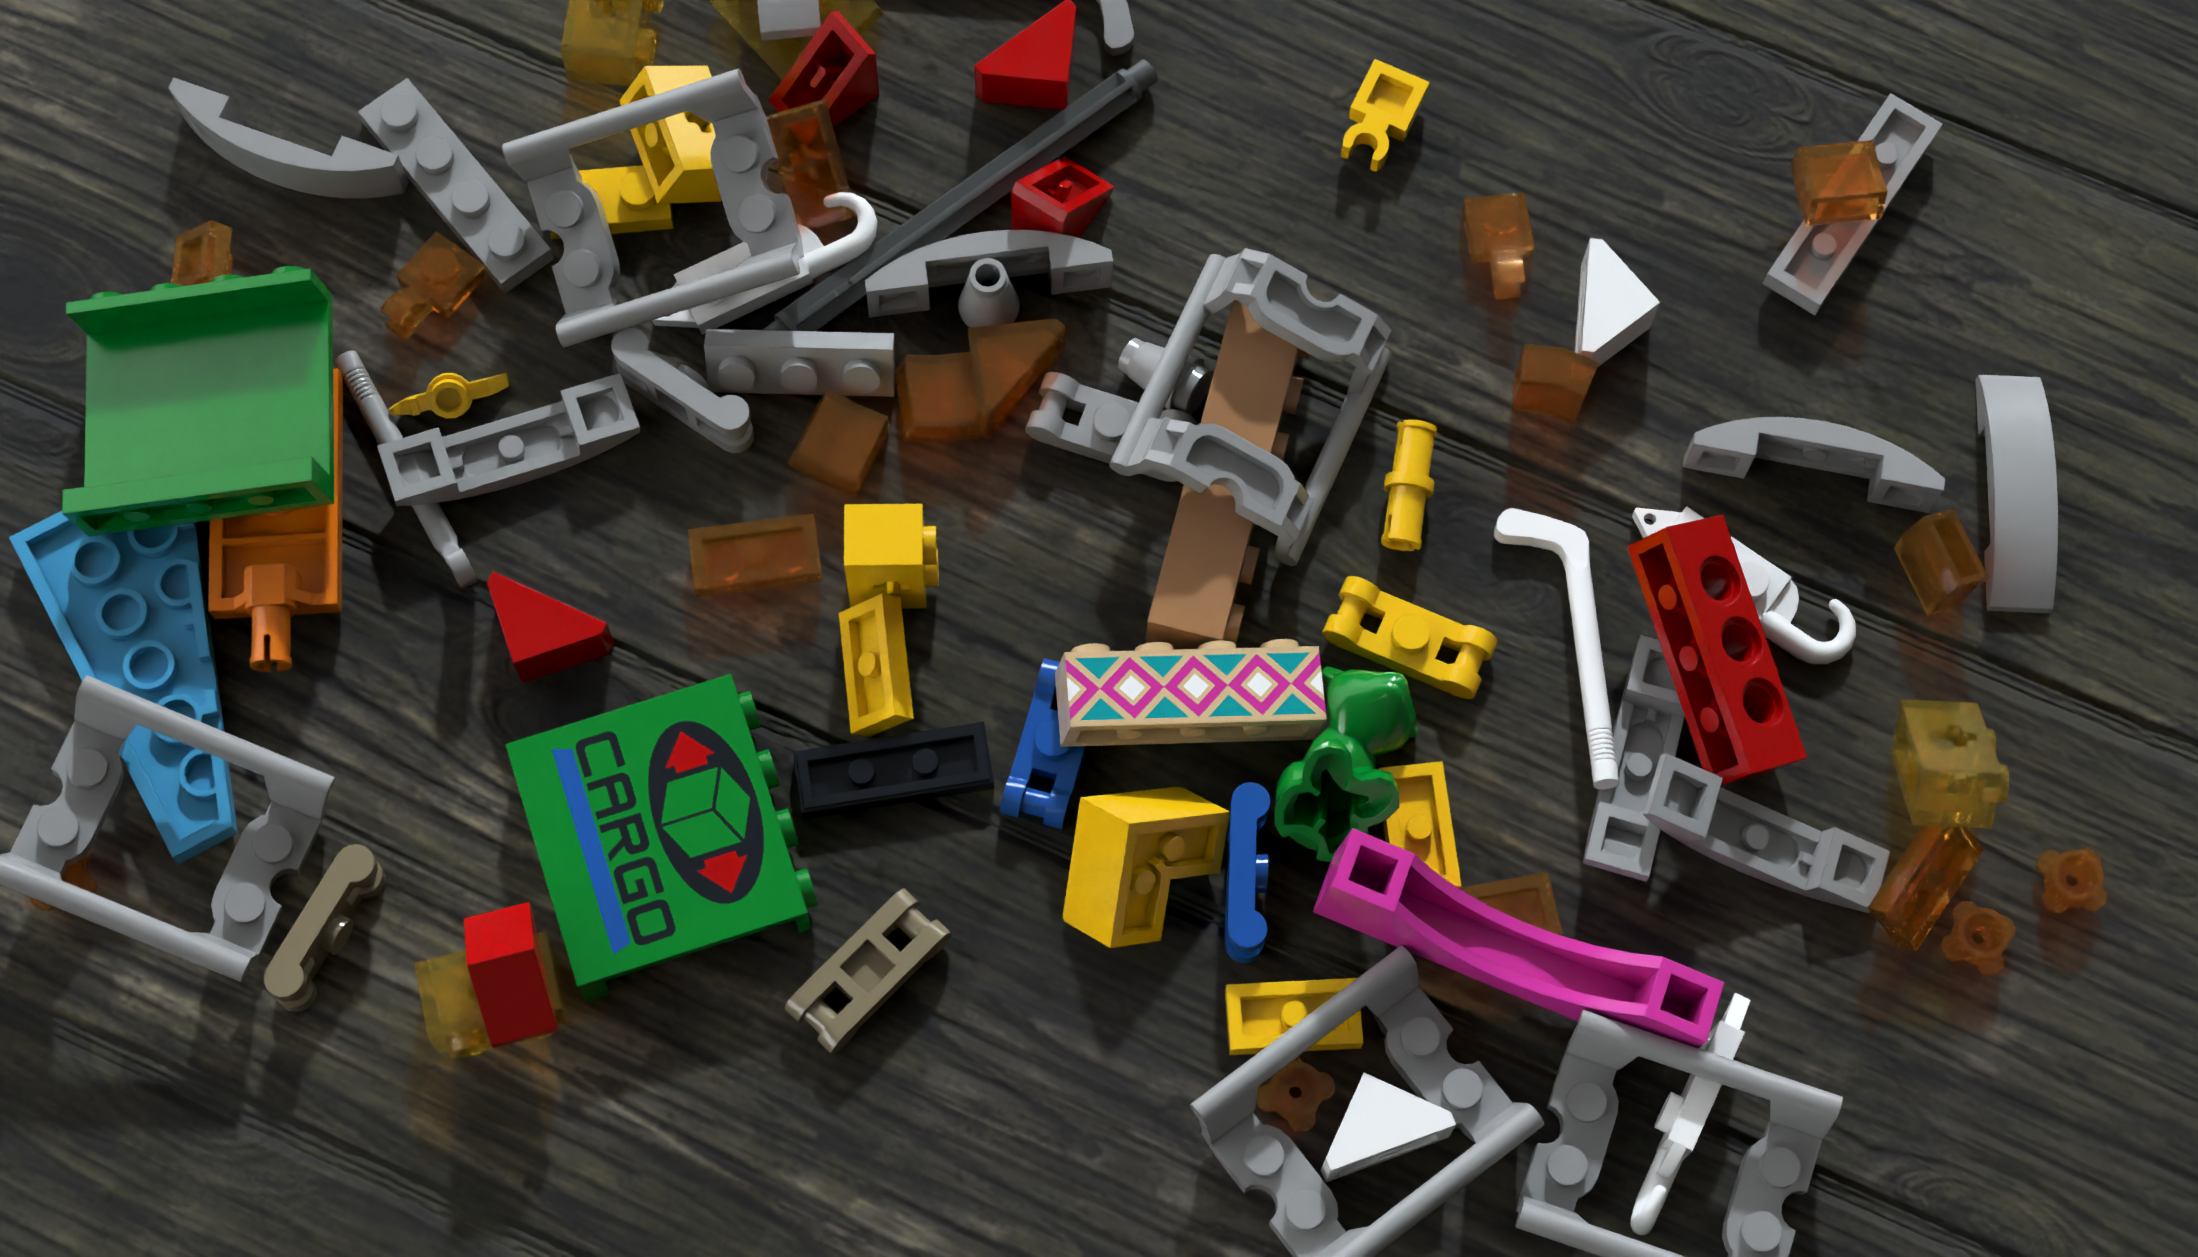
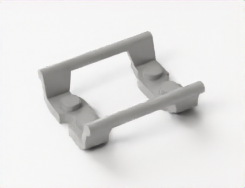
[502,68,804,348]
[1109,248,1392,566]
[0,675,335,982]
[1190,946,1544,1257]
[1515,1010,1843,1257]

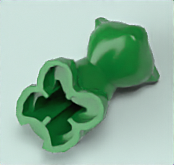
[1275,666,1418,862]

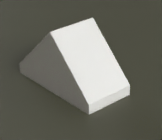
[1573,238,1660,377]
[1321,1073,1456,1183]

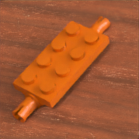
[208,368,343,672]

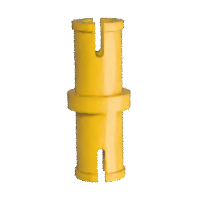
[1381,420,1437,551]

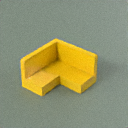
[1063,787,1230,948]

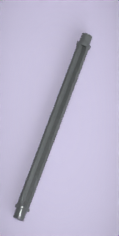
[762,59,1158,331]

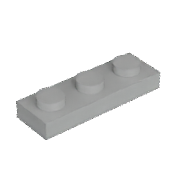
[704,329,895,397]

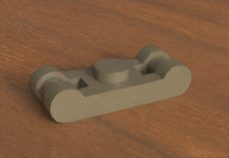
[264,844,386,1012]
[785,888,952,1055]

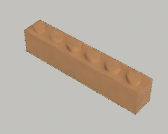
[1145,300,1311,650]

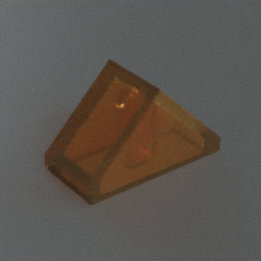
[766,99,856,230]
[968,319,1065,440]

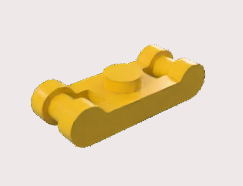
[1322,576,1498,699]

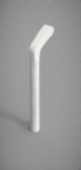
[1494,508,1619,790]

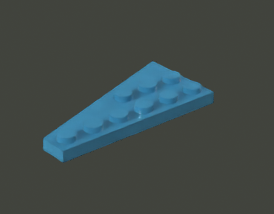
[9,511,238,865]

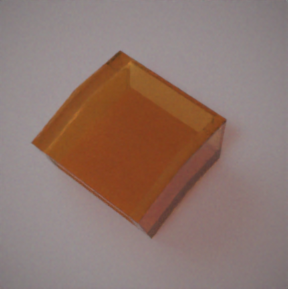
[1790,140,1888,226]
[1512,344,1599,426]
[895,352,979,442]
[787,388,889,497]
[1894,509,1989,617]

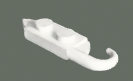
[652,192,878,335]
[1632,506,1856,664]
[1630,993,1750,1235]

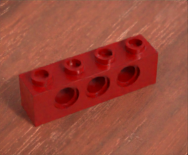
[1627,514,1807,787]

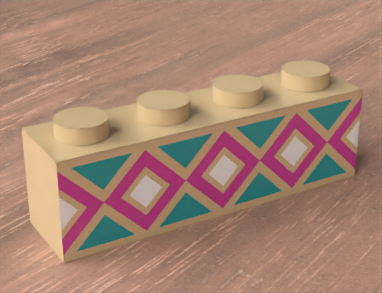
[1055,639,1327,747]

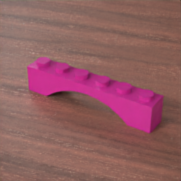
[1313,828,1724,1048]

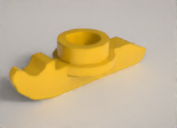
[388,373,509,419]

